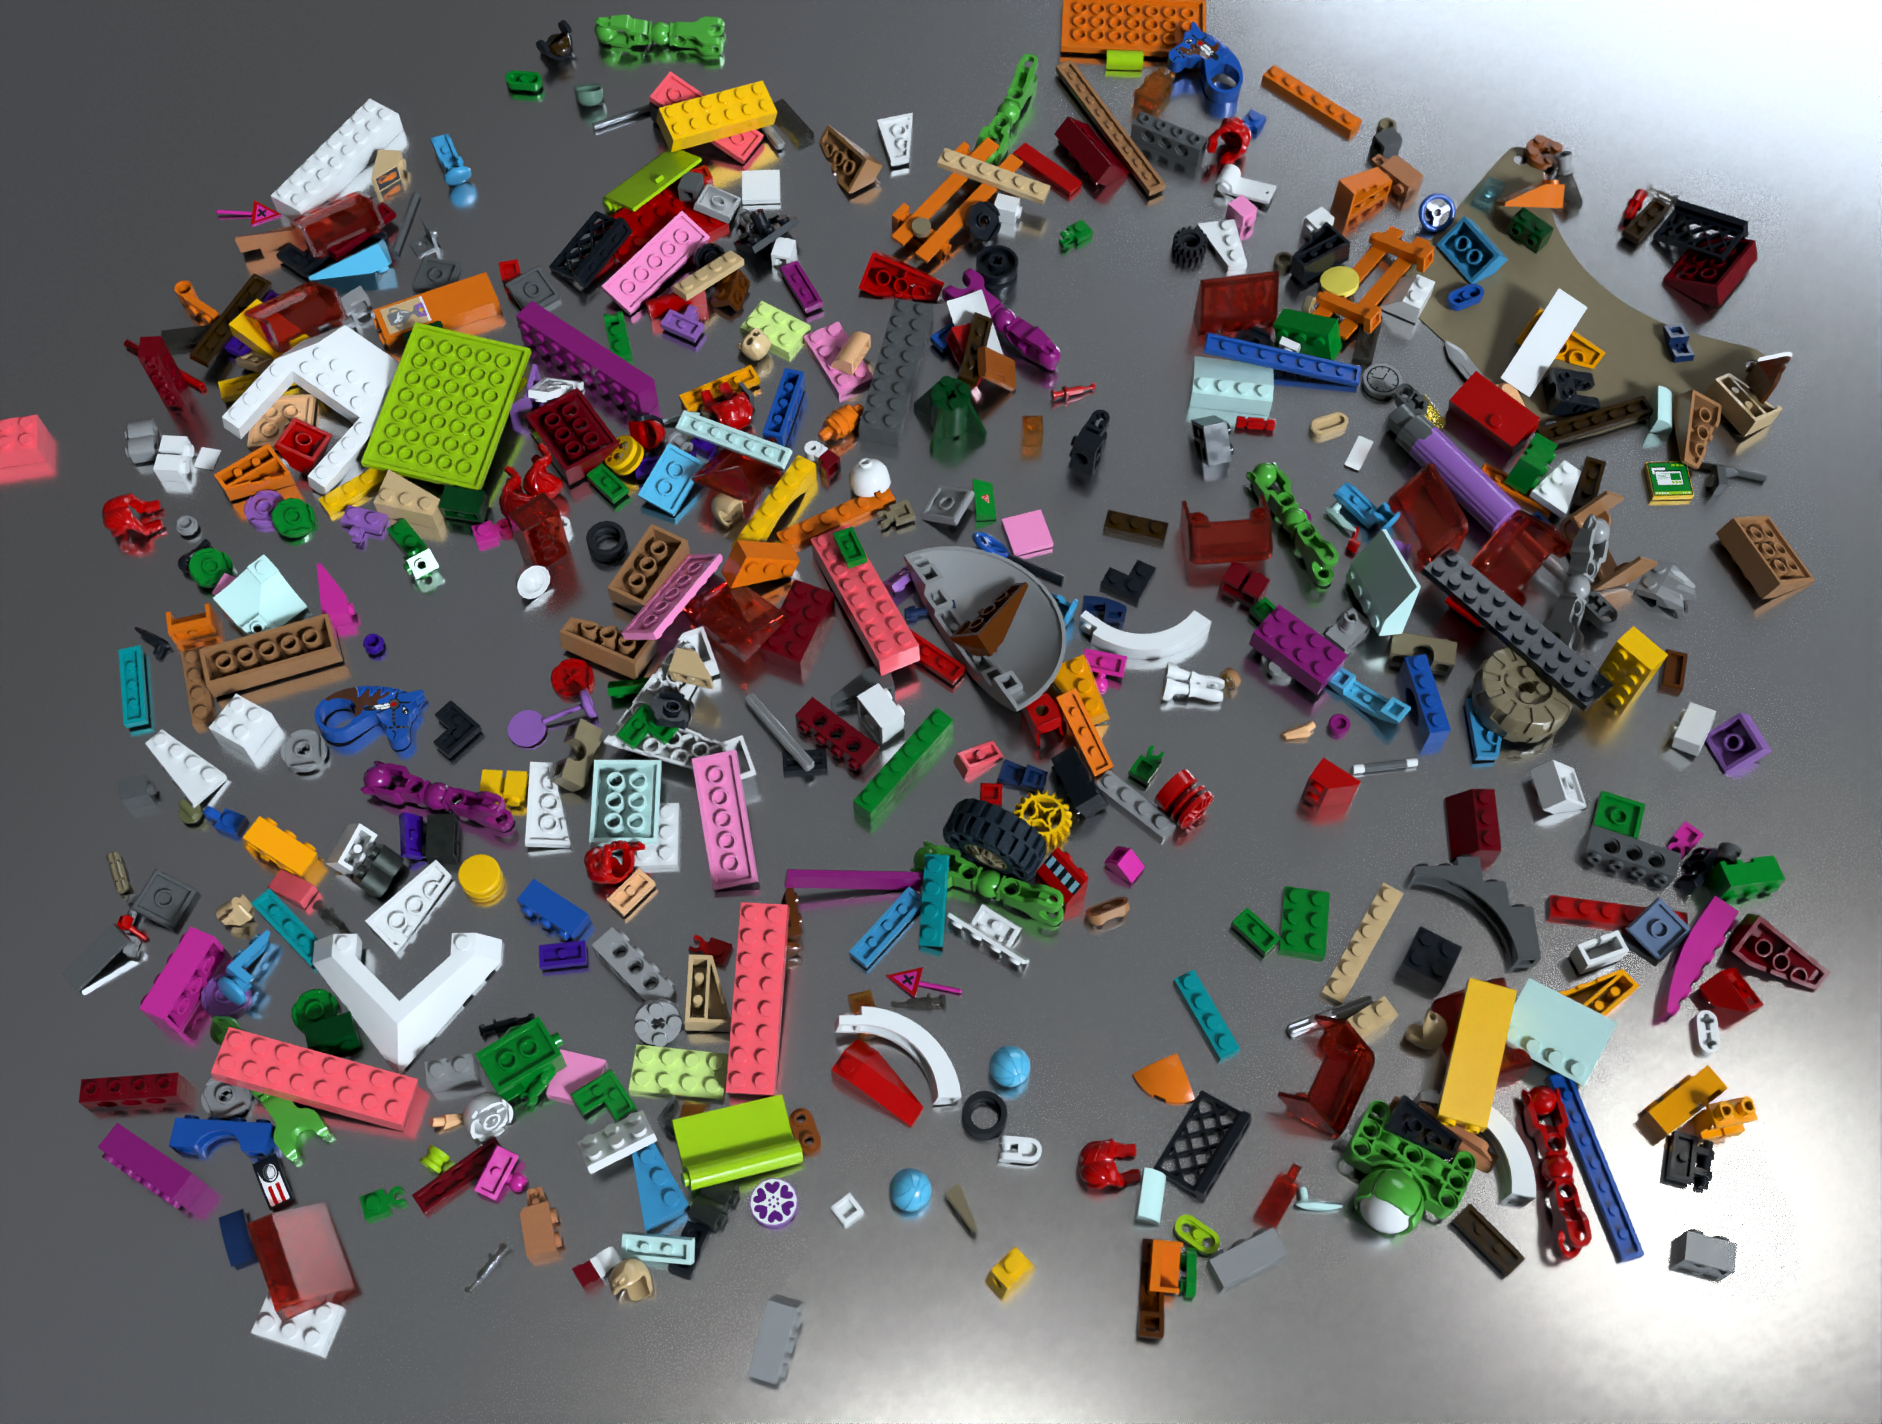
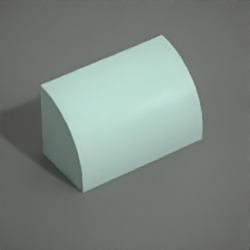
[1650,386,1672,435]
[1135,1167,1166,1226]

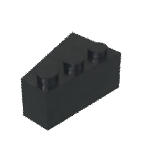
[1051,745,1109,819]

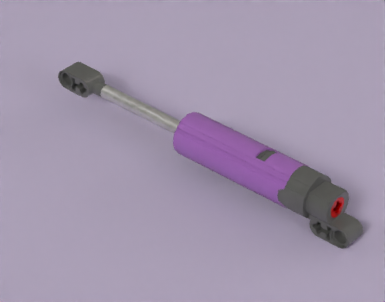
[1387,383,1618,631]

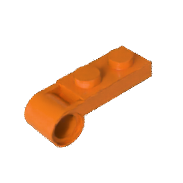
[174,280,220,325]

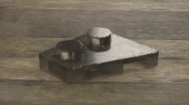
[1555,173,1584,215]

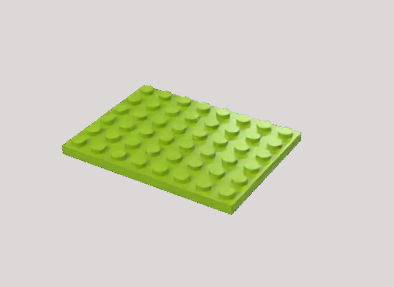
[361,322,531,490]

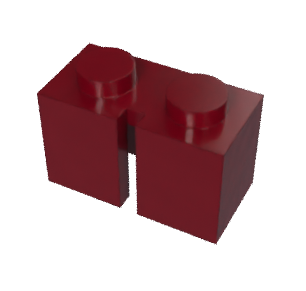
[1219,560,1270,606]

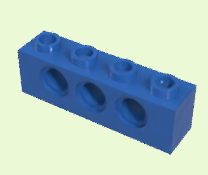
[762,368,805,447]

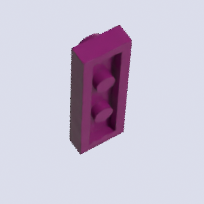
[780,260,823,313]

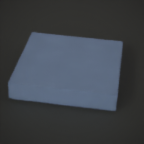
[1625,897,1692,962]

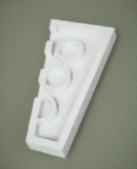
[145,729,227,808]
[525,762,571,848]
[365,860,452,955]

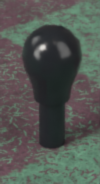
[178,539,211,573]

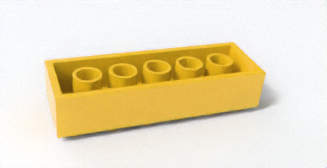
[656,80,778,153]

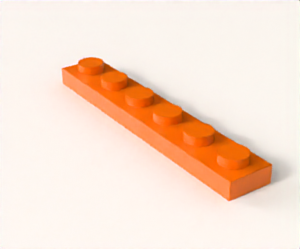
[1262,65,1362,136]
[776,488,896,549]

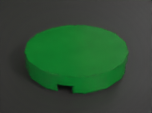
[272,498,315,538]
[188,548,233,588]
[291,989,340,1034]

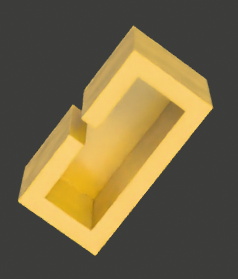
[479,769,529,807]

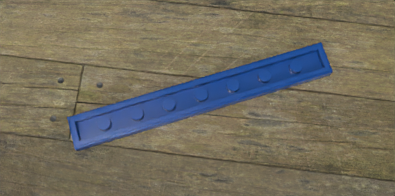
[1203,332,1362,387]
[1546,1073,1645,1263]

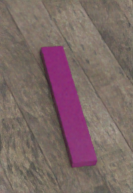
[784,869,923,890]

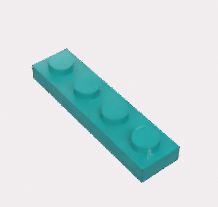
[118,645,149,728]
[918,854,950,947]
[251,888,319,966]
[1173,969,1241,1062]

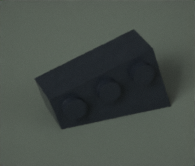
[1291,221,1351,284]

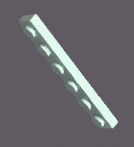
[675,410,792,470]

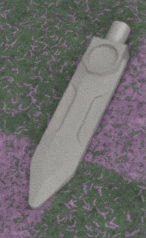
[1444,341,1484,381]

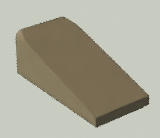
[944,1183,977,1238]

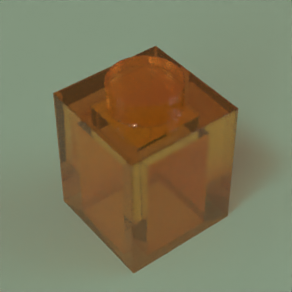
[1021,416,1044,447]

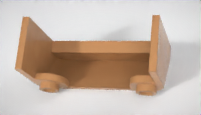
[1559,490,1658,591]

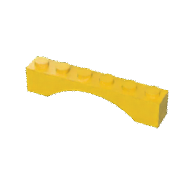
[731,455,817,549]

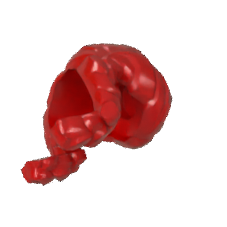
[1206,117,1251,168]
[701,381,753,430]
[522,443,563,502]
[499,466,539,524]
[102,493,164,537]
[584,840,645,884]
[1078,1138,1141,1190]

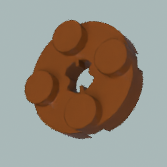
[1524,135,1563,170]

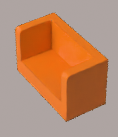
[166,603,218,643]
[1147,1239,1183,1294]

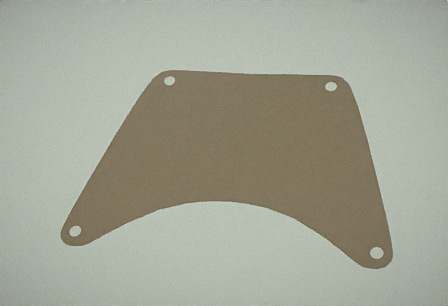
[1404,147,1765,441]

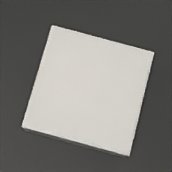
[830,1192,864,1228]

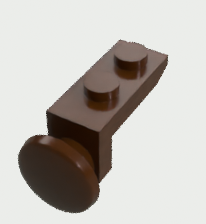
[781,888,802,959]

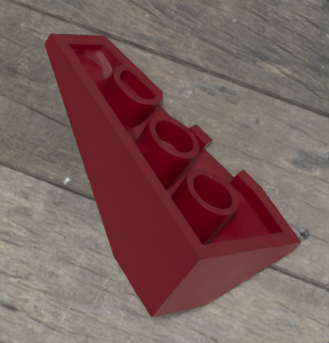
[1730,913,1831,990]

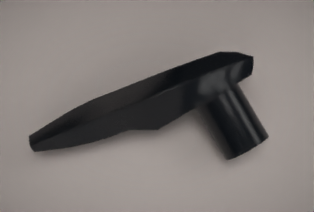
[135,627,170,657]

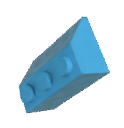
[1436,216,1508,284]

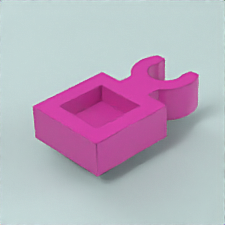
[471,518,511,547]
[1666,821,1704,859]

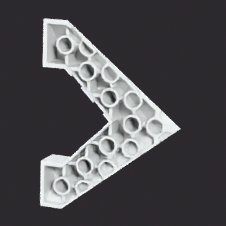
[604,626,757,779]
[312,933,502,1074]

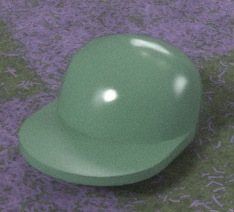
[573,83,603,107]

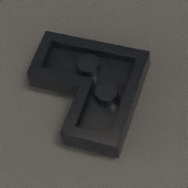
[276,240,331,278]
[1100,559,1156,604]
[433,700,482,759]

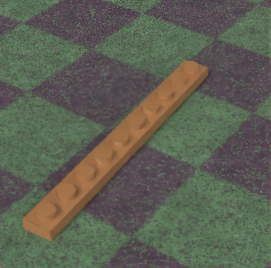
[1055,60,1166,196]

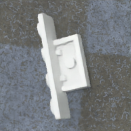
[947,904,1030,965]

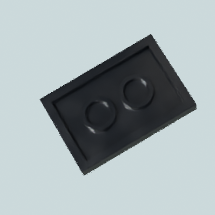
[733,209,799,254]

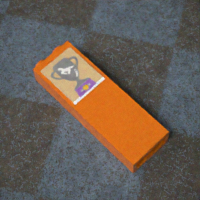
[373,272,502,351]

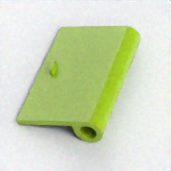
[602,148,702,213]
[671,1094,803,1191]

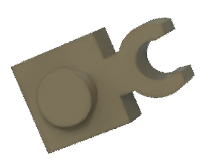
[877,499,916,528]

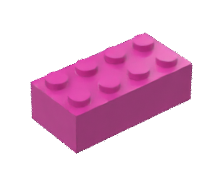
[139,926,229,1034]

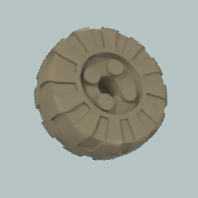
[1470,648,1574,743]

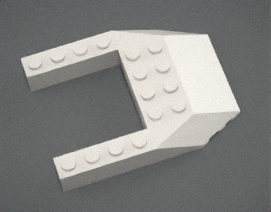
[222,325,400,496]

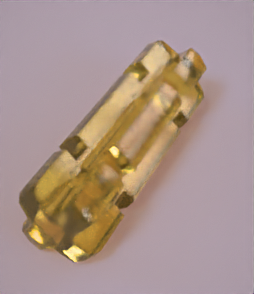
[1422,394,1446,429]

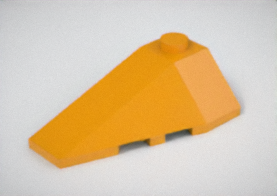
[1515,306,1606,369]

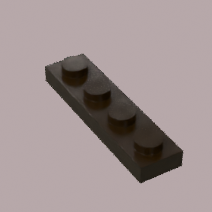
[957,312,993,387]

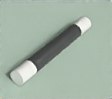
[1352,758,1418,774]

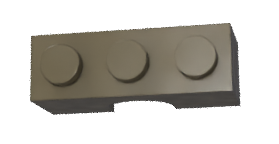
[1386,631,1457,674]
[551,718,603,792]

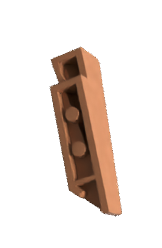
[235,220,336,253]
[1388,1096,1498,1173]

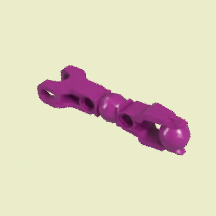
[942,268,1061,371]
[360,761,514,832]

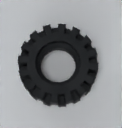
[1172,226,1208,263]

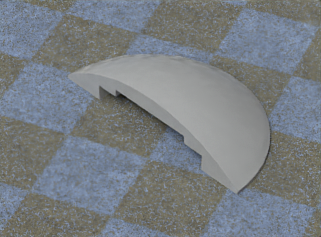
[904,546,1066,712]

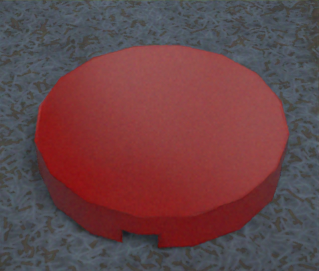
[551,658,595,700]

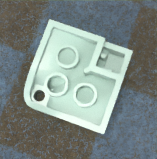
[213,555,308,636]

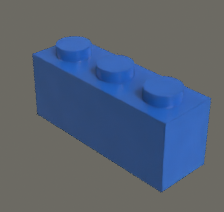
[517,879,591,942]

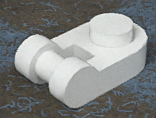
[998,1135,1042,1164]

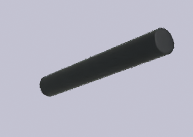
[1007,553,1065,583]

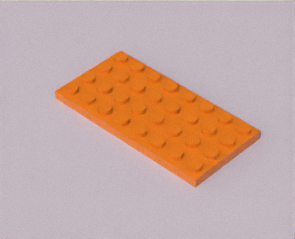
[1061,0,1206,57]

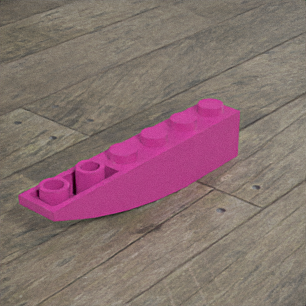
[1659,896,1739,1021]

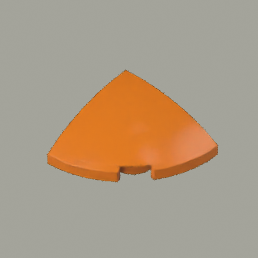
[1132,1053,1195,1104]

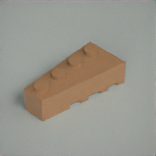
[560,617,657,680]

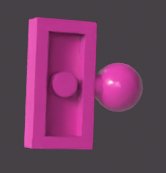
[1084,648,1128,693]
[473,1144,528,1201]

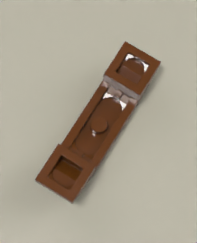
[1138,1238,1165,1339]

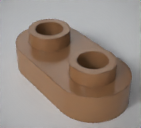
[1085,897,1130,926]

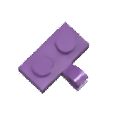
[660,304,705,343]
[340,505,388,543]

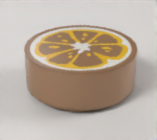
[1220,667,1241,690]

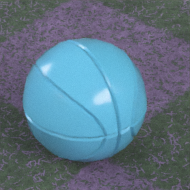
[989,1045,1031,1087]
[889,1168,932,1212]

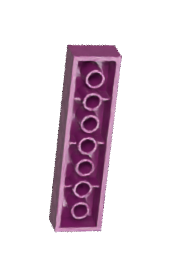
[516,301,658,415]

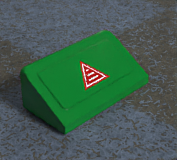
[972,479,996,521]

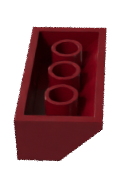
[1054,116,1130,186]

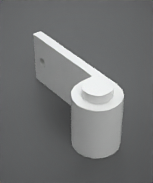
[1215,164,1276,204]

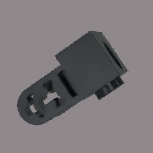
[1541,368,1601,417]
[1069,410,1110,476]

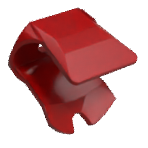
[1021,692,1067,747]

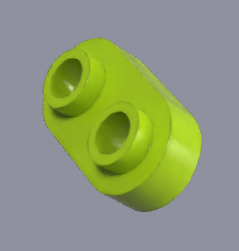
[1174,1214,1220,1256]

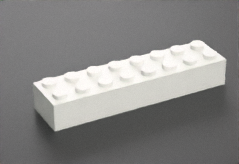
[271,98,404,224]

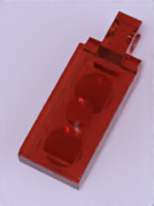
[1253,1162,1302,1229]

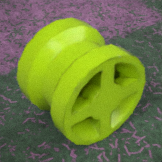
[419,1144,450,1174]

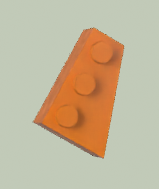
[1332,167,1393,219]
[214,443,295,501]
[721,540,800,589]

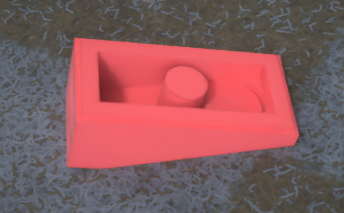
[953,740,1004,778]
[267,869,318,909]

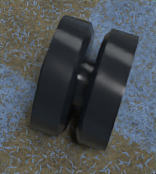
[976,245,1018,296]

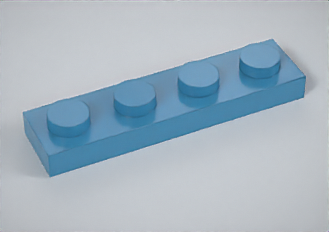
[849,887,922,969]

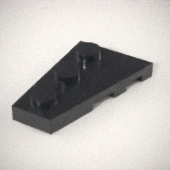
[1383,1094,1462,1160]

